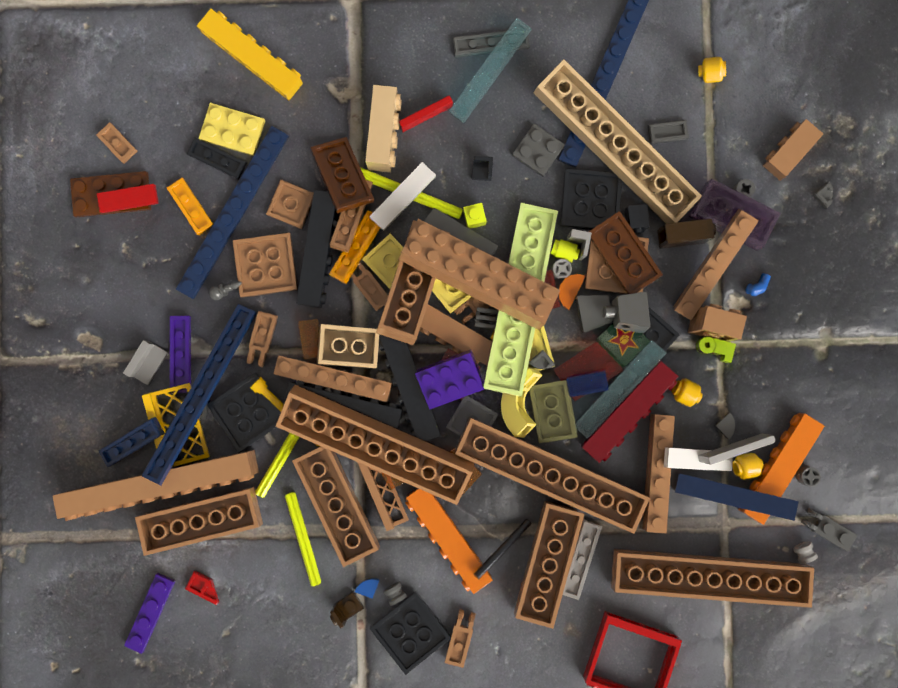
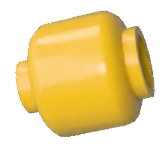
[698,57,726,83]
[672,378,703,407]
[732,453,764,480]

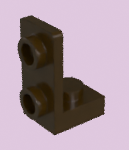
[330,591,364,629]

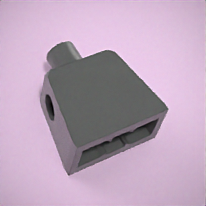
[602,292,651,333]
[575,295,613,333]

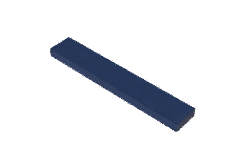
[675,473,799,521]

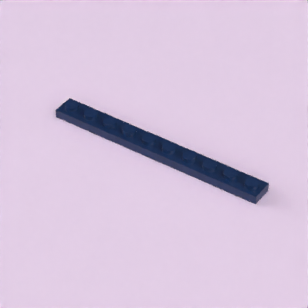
[558,0,649,168]
[176,126,289,299]
[142,304,256,486]

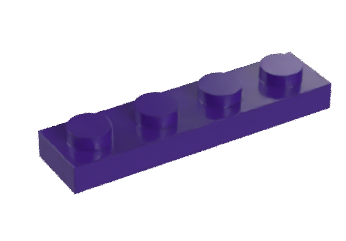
[170,316,191,393]
[124,573,175,654]

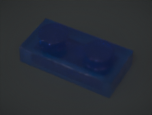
[566,370,609,397]

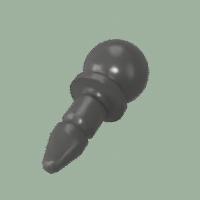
[209,281,242,300]

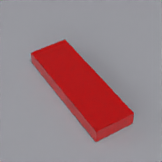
[399,95,453,132]
[97,184,159,213]

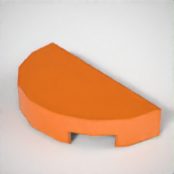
[558,274,586,310]

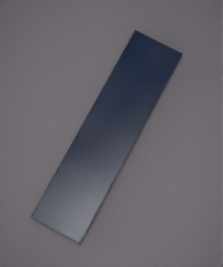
[99,417,165,468]

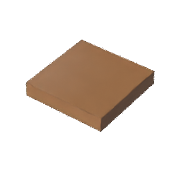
[266,179,314,229]

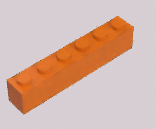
[738,413,825,525]
[405,488,493,594]

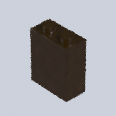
[657,218,716,249]

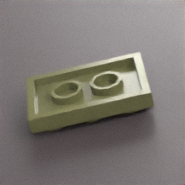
[530,380,578,443]

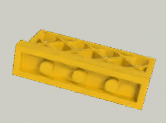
[142,383,210,467]

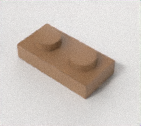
[96,122,138,164]

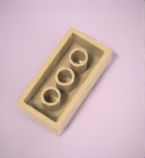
[365,85,402,173]

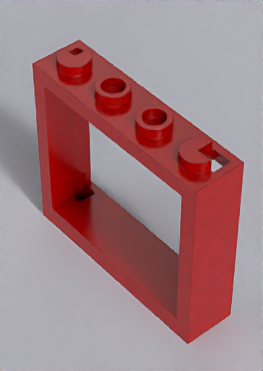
[583,611,682,688]

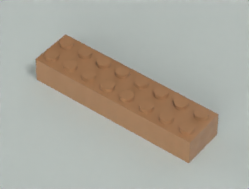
[398,219,560,330]

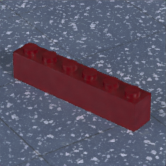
[581,361,679,463]

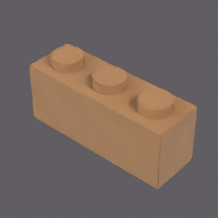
[763,119,823,180]

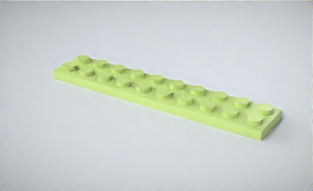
[483,203,558,397]

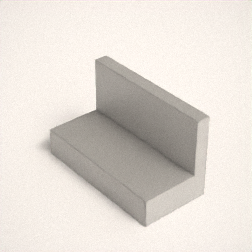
[567,229,592,261]
[123,340,168,385]

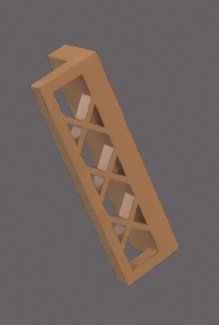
[357,462,409,531]

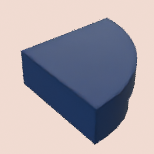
[355,578,380,599]

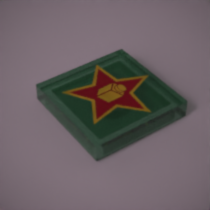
[596,324,650,368]

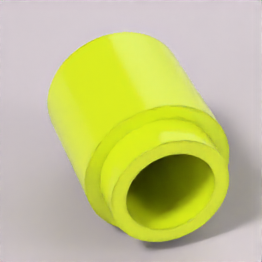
[551,239,580,263]

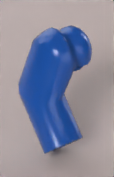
[745,273,771,296]

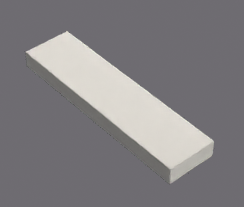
[369,162,436,231]
[664,447,733,471]

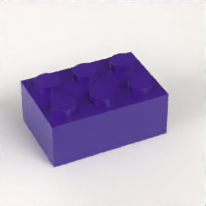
[415,349,484,410]

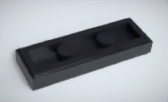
[187,138,247,180]

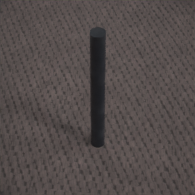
[473,519,532,580]

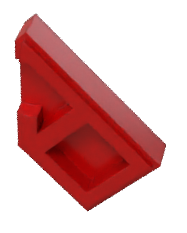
[185,570,219,605]

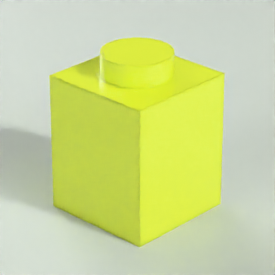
[463,203,487,229]

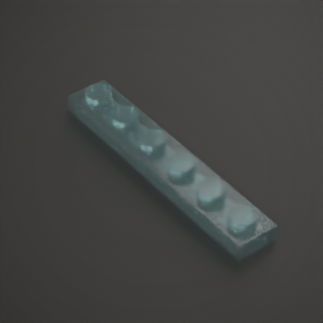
[449,18,532,123]
[576,340,667,439]

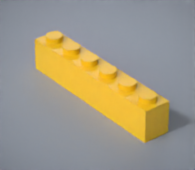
[197,9,303,101]

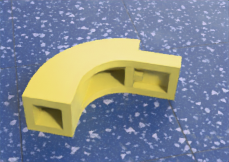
[501,368,542,438]

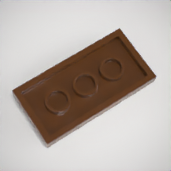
[311,137,374,213]
[70,171,151,217]
[589,211,663,294]

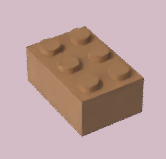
[687,304,747,342]

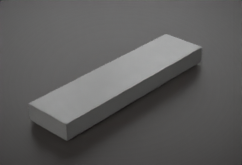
[698,434,775,465]
[563,519,602,600]

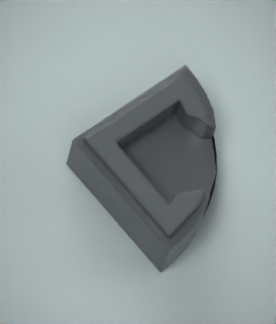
[813,181,833,209]
[529,350,556,369]
[714,412,735,440]

